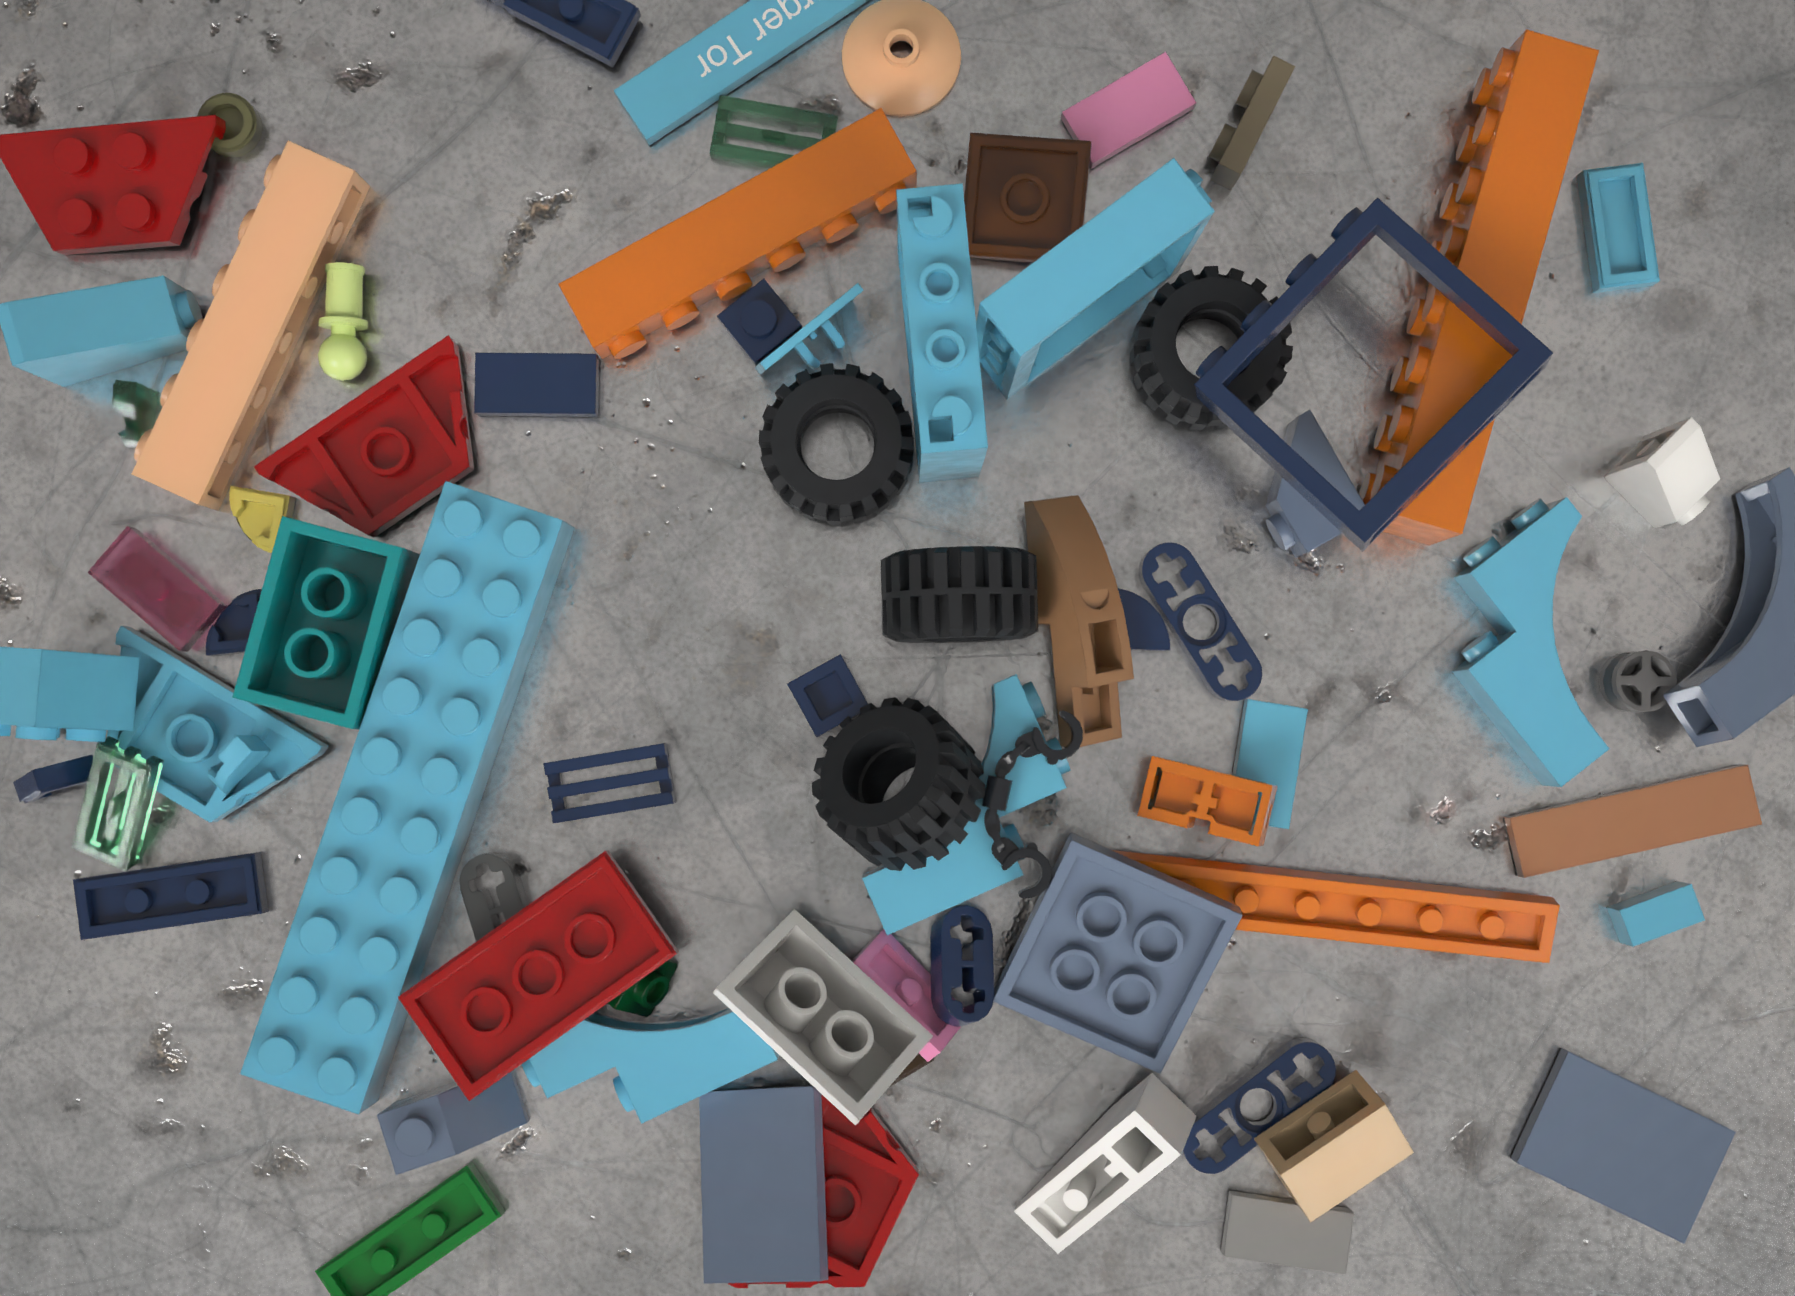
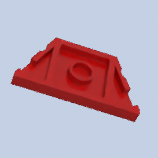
[0,115,226,255]
[254,335,474,537]
[728,1095,919,1288]

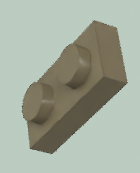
[1208,55,1295,190]

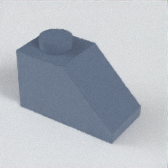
[1266,410,1365,558]
[377,1071,529,1175]

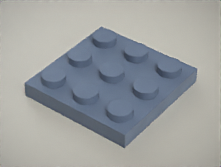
[993,832,1243,1074]

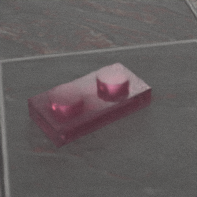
[88,526,227,652]

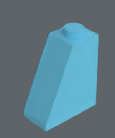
[0,276,202,387]

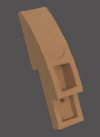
[1024,495,1134,747]

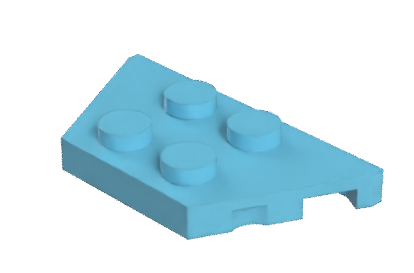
[105,626,328,823]

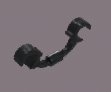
[981,710,1083,898]

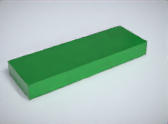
[315,1161,505,1296]

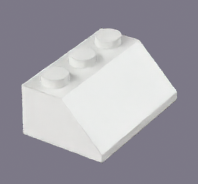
[713,909,933,1125]

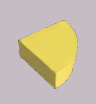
[229,485,296,553]

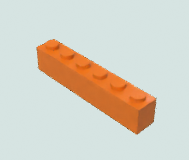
[558,108,917,359]

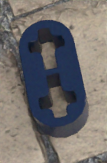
[930,905,994,1027]

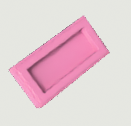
[1061,52,1196,169]

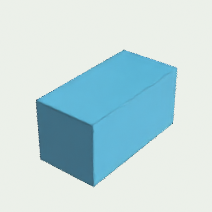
[1607,881,1705,947]

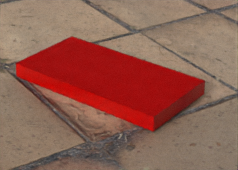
[398,850,679,1101]

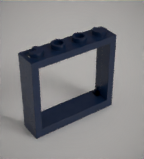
[1194,197,1553,552]

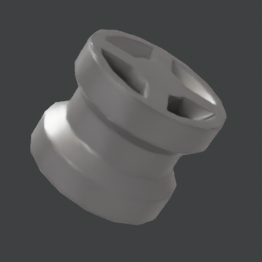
[1599,650,1677,712]

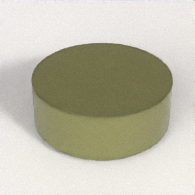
[197,93,263,158]

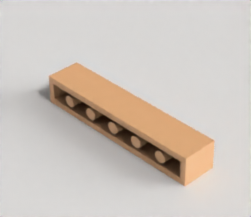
[131,140,370,511]

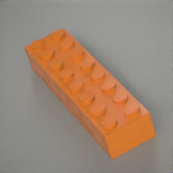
[1359,29,1599,546]

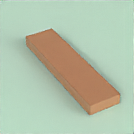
[1504,764,1762,878]

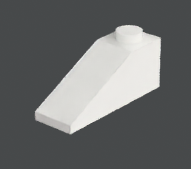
[1014,1073,1197,1254]

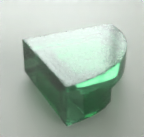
[112,380,159,450]

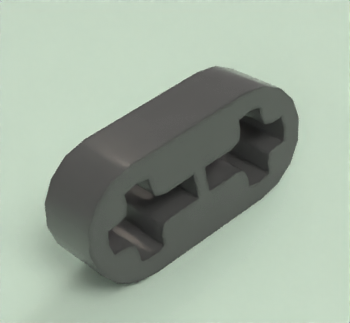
[459,852,529,941]

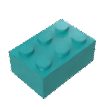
[232,516,420,729]

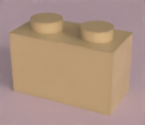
[1254,1070,1414,1223]

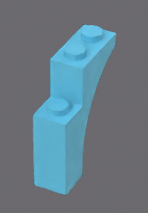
[1452,497,1610,787]
[862,674,1071,935]
[522,1008,779,1124]

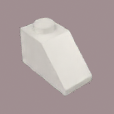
[1603,417,1720,528]

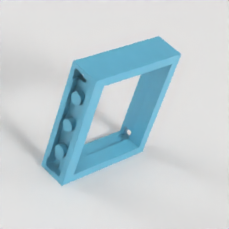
[976,158,1215,400]
[896,183,988,483]

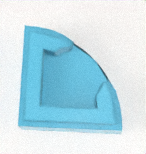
[208,735,271,794]

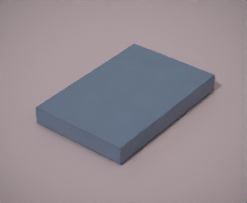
[1510,1048,1736,1244]
[699,1086,828,1284]

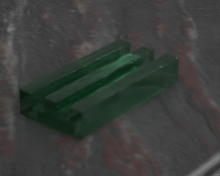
[709,95,838,168]
[72,736,164,872]

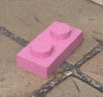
[852,929,964,1062]

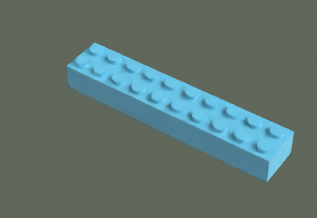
[240,481,575,1115]

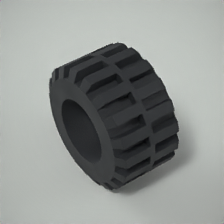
[1129,266,1293,431]
[758,363,914,525]
[881,546,1039,643]
[812,697,985,871]

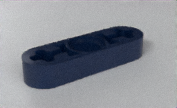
[1139,542,1262,701]
[1182,1038,1336,1174]

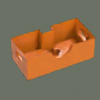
[1137,756,1278,846]

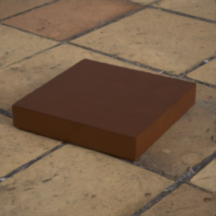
[964,133,1092,263]

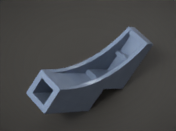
[1663,467,1795,747]

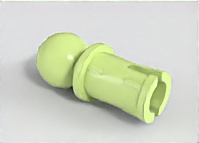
[318,262,369,381]

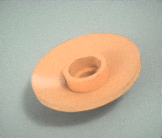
[842,0,961,117]

